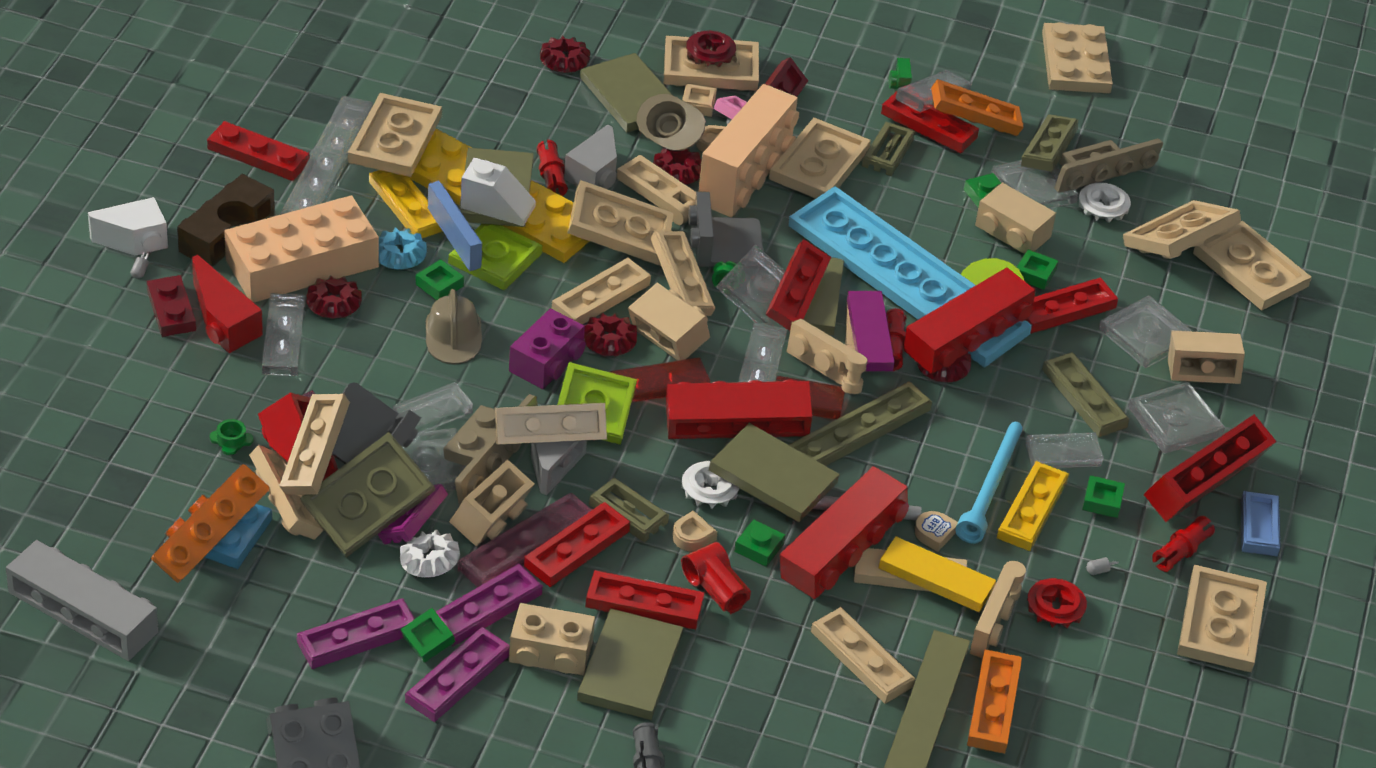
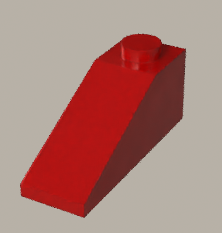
[192,255,263,353]
[258,392,338,481]

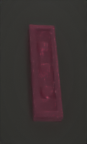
[458,492,591,587]

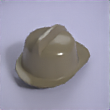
[637,94,706,151]
[426,289,482,364]

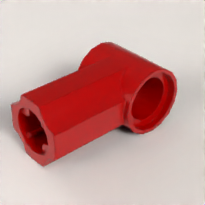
[681,542,751,614]

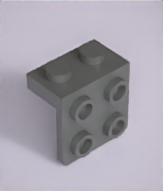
[688,192,764,268]
[332,382,421,464]
[266,697,360,768]

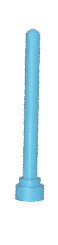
[955,422,1023,544]

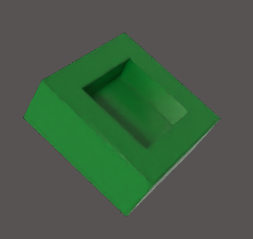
[889,58,912,93]
[964,173,1001,208]
[1017,249,1059,290]
[416,259,464,300]
[1082,475,1125,518]
[734,519,785,567]
[400,608,456,663]

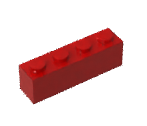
[904,267,1035,374]
[666,379,812,439]
[1143,414,1277,522]
[780,466,909,599]

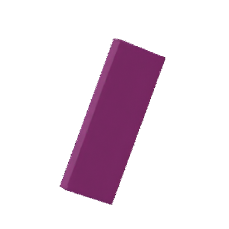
[847,291,894,371]
[436,564,543,647]
[297,598,415,669]
[405,627,510,723]

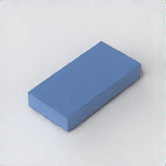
[1241,491,1280,557]

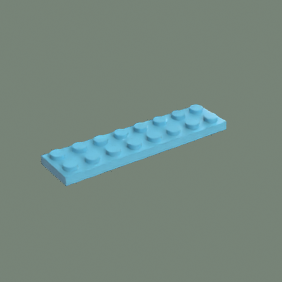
[788,186,1032,368]

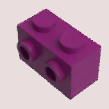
[509,308,586,389]

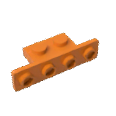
[151,464,269,583]

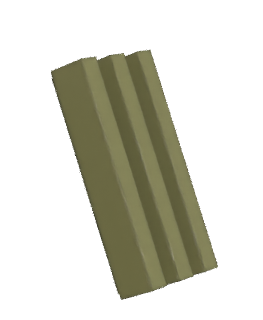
[862,122,915,176]
[589,478,669,542]

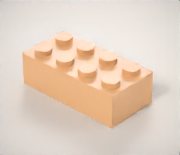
[698,84,799,218]
[225,195,379,303]

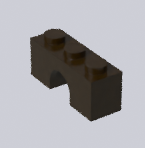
[177,173,275,267]

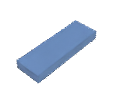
[428,181,482,271]

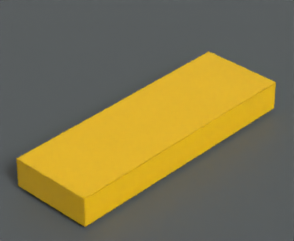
[369,170,443,239]
[997,461,1069,551]
[878,536,996,613]

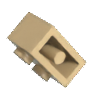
[975,182,1056,254]
[628,282,710,363]
[1168,330,1245,384]
[449,459,535,547]
[509,603,595,675]

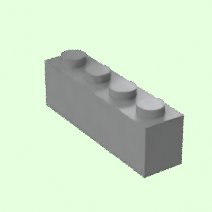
[6,539,158,661]

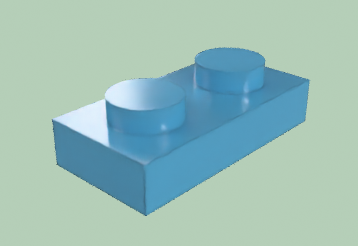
[205,504,272,569]

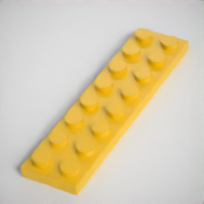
[410,129,590,263]

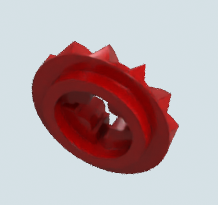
[1027,578,1087,628]

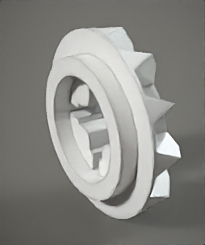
[1078,183,1131,223]
[681,461,739,509]
[400,530,460,577]

